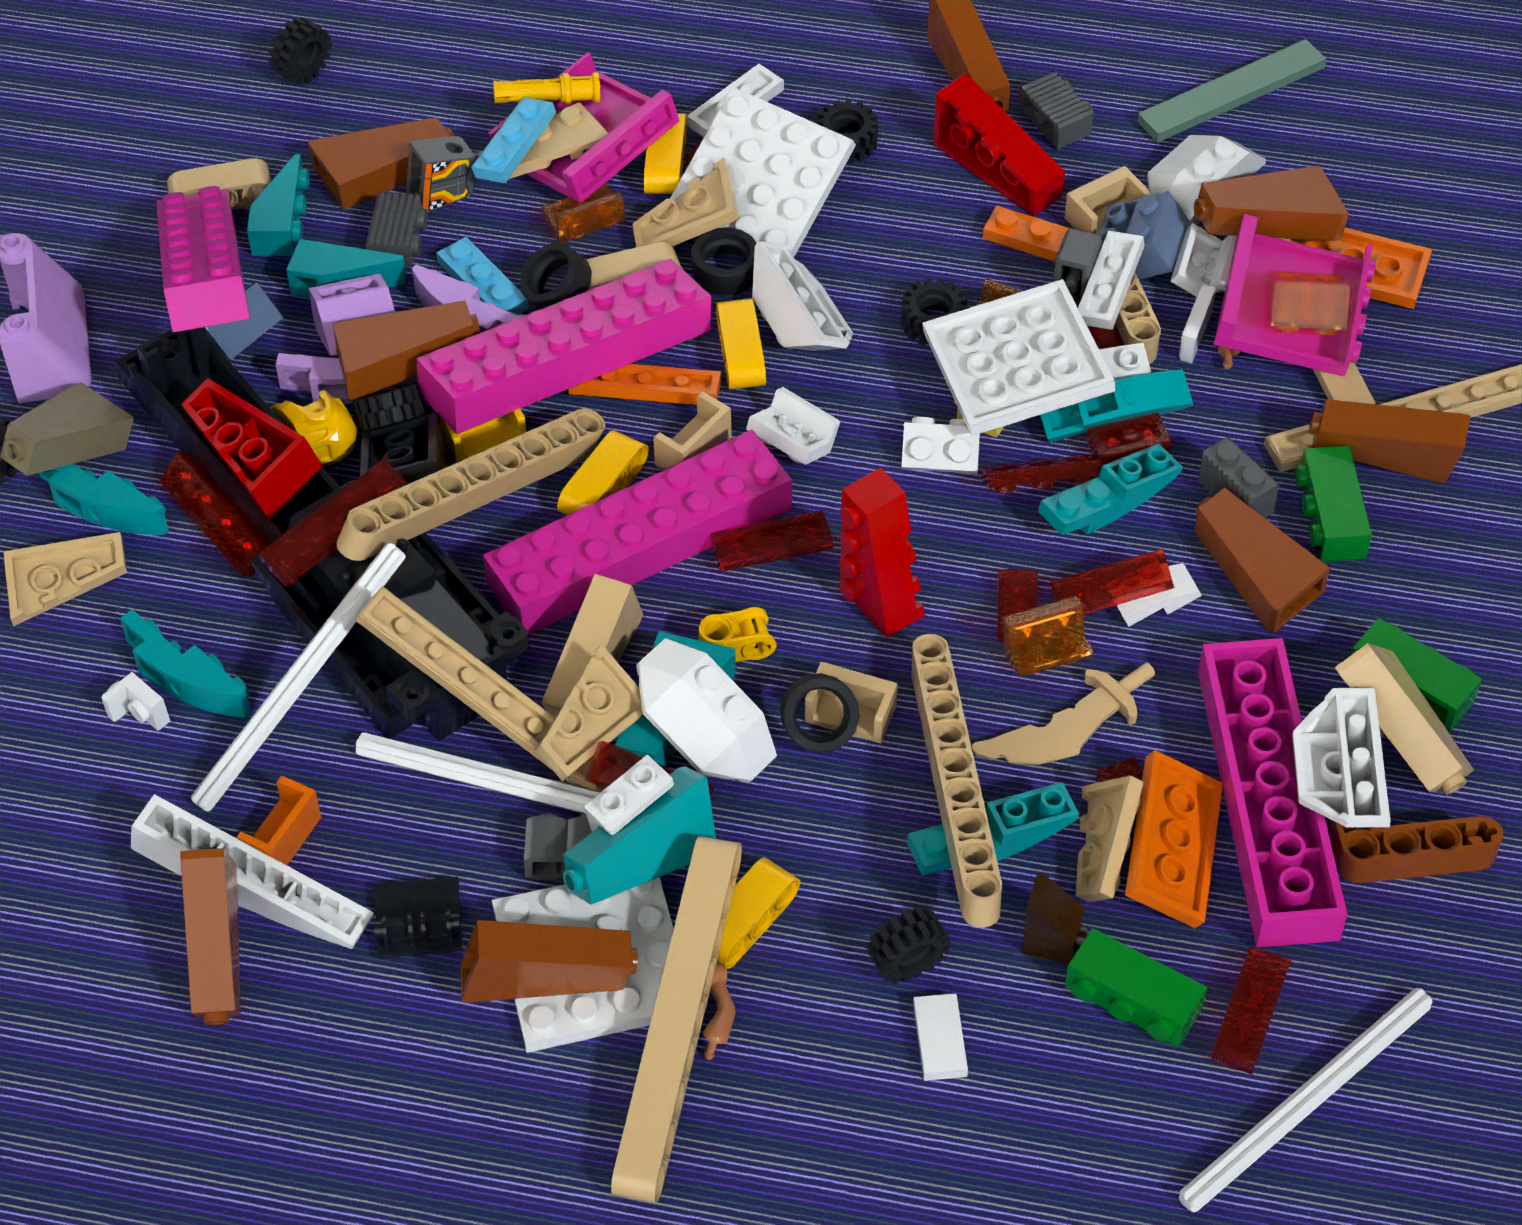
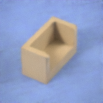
[1065,166,1150,235]
[654,392,732,470]
[805,662,897,744]

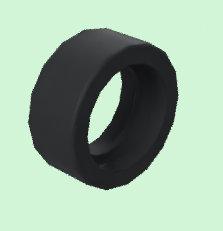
[691,227,757,295]
[520,242,592,309]
[780,673,860,753]

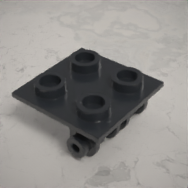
[374,876,463,959]

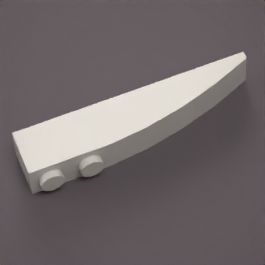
[131,794,374,949]

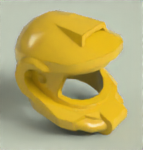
[270,390,357,467]

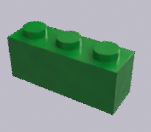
[1295,446,1372,562]
[1351,618,1482,733]
[1065,928,1207,1047]

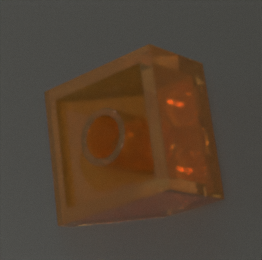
[1268,270,1351,335]

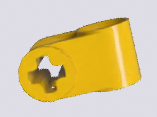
[698,607,777,662]

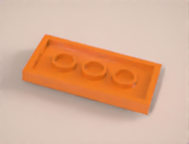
[1290,228,1432,309]
[1125,750,1223,928]

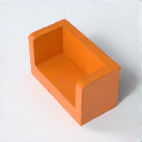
[236,776,321,865]

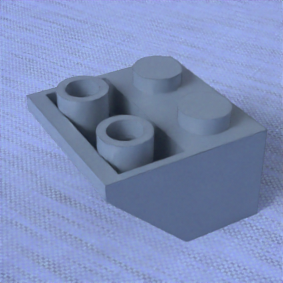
[1098,191,1189,279]
[205,282,283,361]

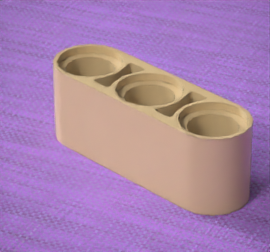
[167,158,271,210]
[587,242,682,291]
[1113,272,1161,364]

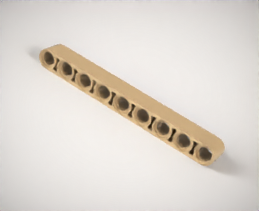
[336,408,605,561]
[911,634,1002,928]
[611,836,742,1203]

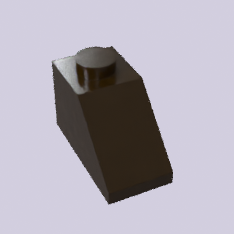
[1022,873,1089,965]

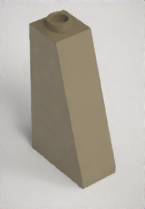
[0,382,134,476]

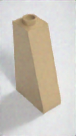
[541,574,643,717]
[1335,643,1474,795]

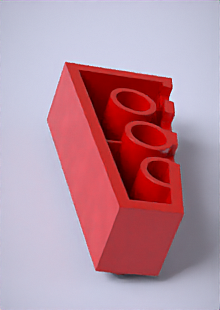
[933,73,1065,217]
[181,378,323,520]
[839,467,925,638]

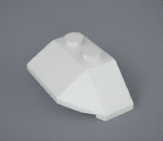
[1147,135,1266,228]
[752,241,853,351]
[636,638,777,783]
[1292,688,1391,827]

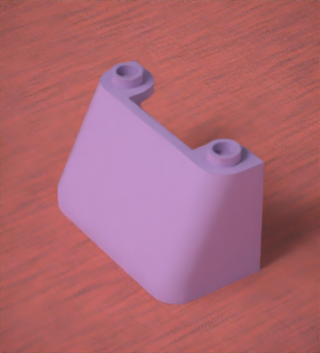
[0,233,92,404]

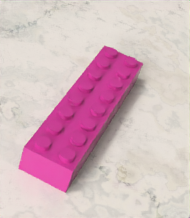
[156,186,250,332]
[416,258,711,434]
[483,429,792,634]
[1198,638,1347,948]

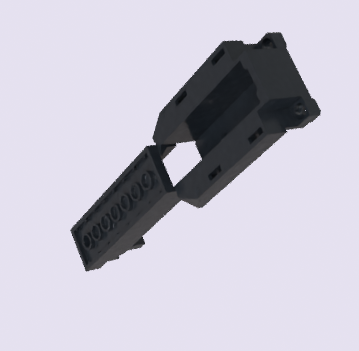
[115,327,529,741]

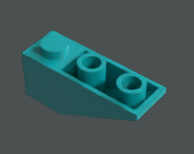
[247,154,310,256]
[286,239,407,298]

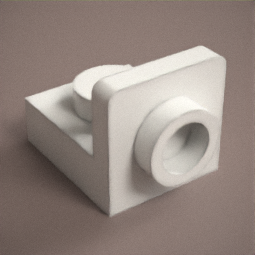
[102,672,170,731]

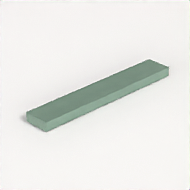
[1137,39,1326,143]

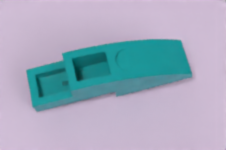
[1040,369,1194,443]
[1038,443,1183,536]
[39,464,169,535]
[120,609,252,718]
[907,782,1079,876]

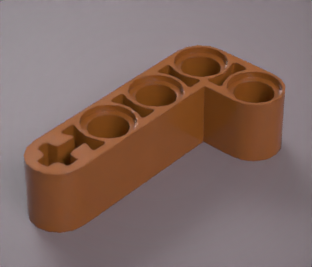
[1327,816,1504,883]

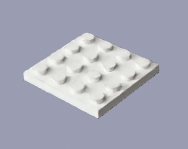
[670,87,856,258]
[922,279,1115,436]
[492,877,674,1053]

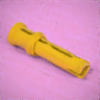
[493,72,600,105]

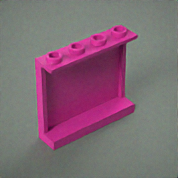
[488,52,680,203]
[1214,214,1376,377]

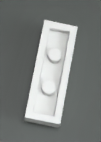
[687,64,784,137]
[1078,231,1145,330]

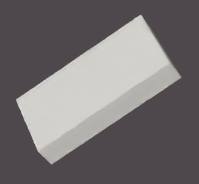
[1179,284,1216,363]
[913,993,968,1081]

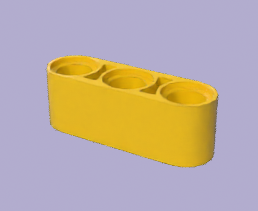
[644,113,687,195]
[716,298,766,390]
[557,430,649,515]
[717,857,800,969]

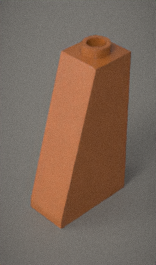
[927,0,1010,111]
[308,117,455,210]
[1194,165,1349,241]
[333,300,480,400]
[1308,399,1471,484]
[1194,488,1330,635]
[180,848,241,1025]
[460,920,638,1003]

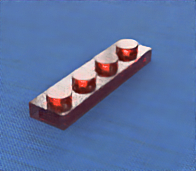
[159,452,272,577]
[259,459,408,587]

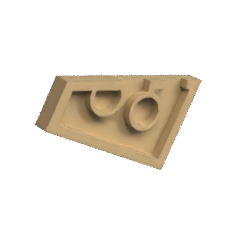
[509,102,608,179]
[632,157,740,247]
[3,532,127,626]
[536,644,643,782]
[1076,776,1144,902]

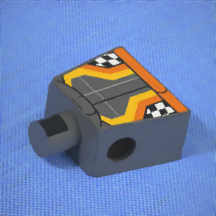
[406,136,484,213]

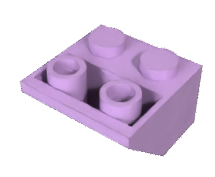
[308,273,395,356]

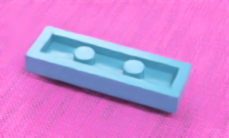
[472,97,556,183]
[437,237,529,315]

